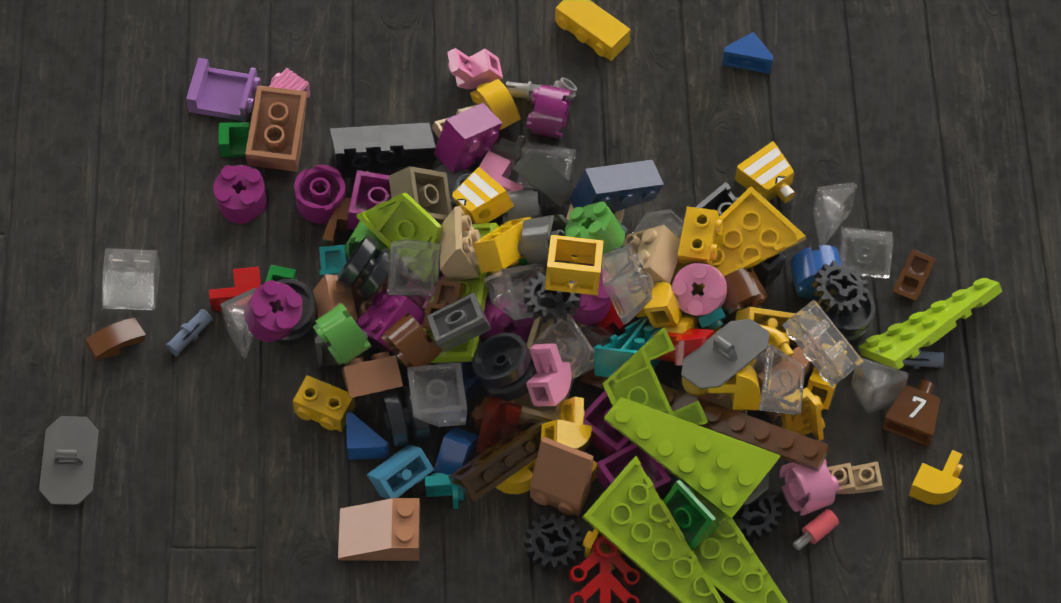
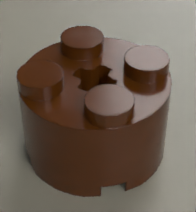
[721,268,768,324]
[381,312,443,376]

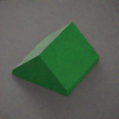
[663,480,720,551]

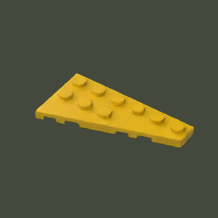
[646,186,806,295]

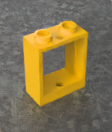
[545,235,603,296]

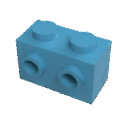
[367,444,434,499]

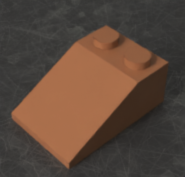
[245,85,307,172]
[530,437,593,516]
[338,498,420,561]

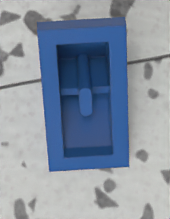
[722,32,773,74]
[346,412,390,460]
[433,426,479,475]

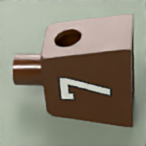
[882,380,940,446]

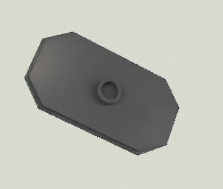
[681,319,769,389]
[39,416,99,505]

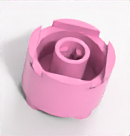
[671,263,727,316]
[780,459,839,516]

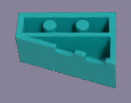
[593,316,661,377]

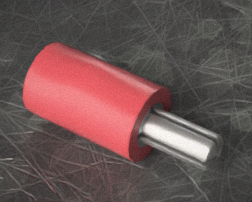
[793,509,839,550]

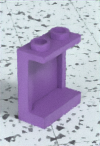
[186,58,261,122]

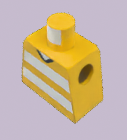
[735,141,796,203]
[448,167,514,224]

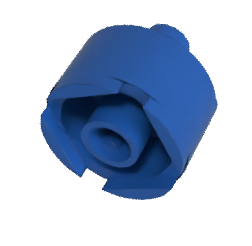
[790,245,842,302]

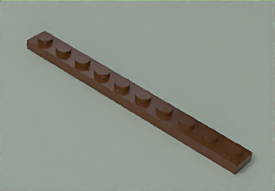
[580,358,830,472]

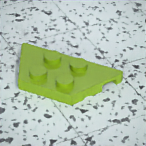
[356,193,443,282]

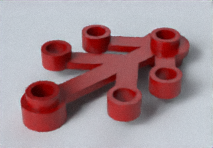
[569,535,640,603]

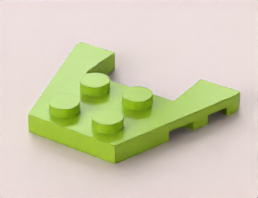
[603,328,708,425]

